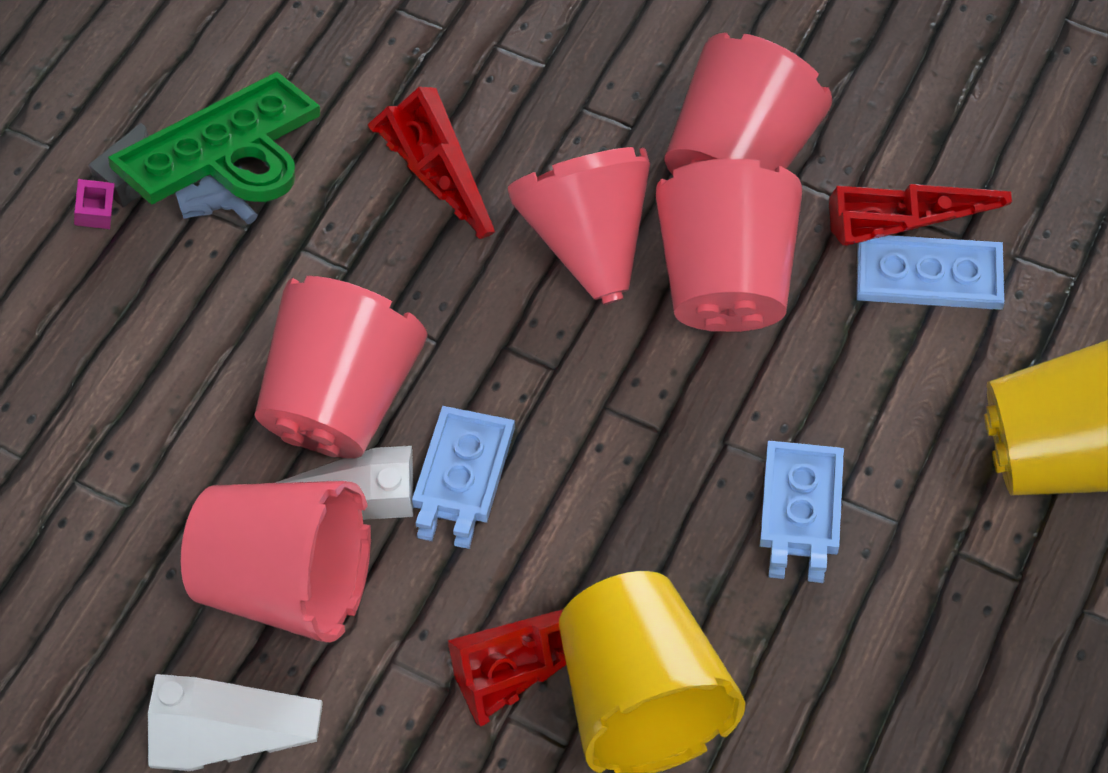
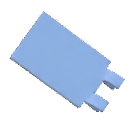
[412,406,515,549]
[760,441,844,583]

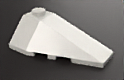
[276,446,413,520]
[148,674,323,771]

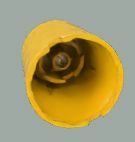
[984,340,1108,496]
[559,571,745,773]

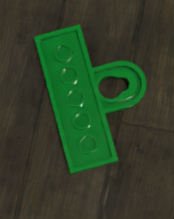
[108,72,320,205]

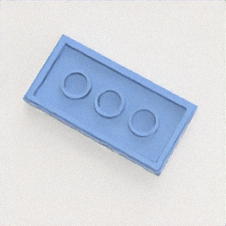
[857,235,1004,310]

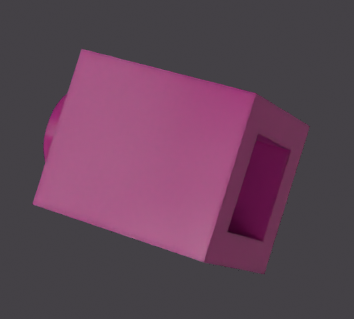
[74,179,114,229]

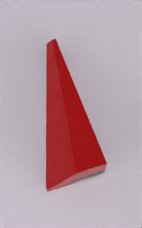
[367,87,495,239]
[829,184,1012,246]
[447,609,566,727]

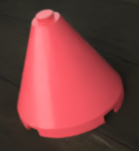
[507,147,650,305]

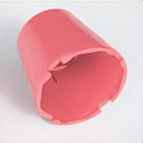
[665,32,832,175]
[656,159,802,332]
[255,276,427,458]
[181,481,371,642]

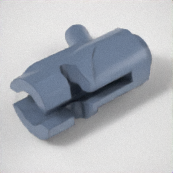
[175,166,257,224]

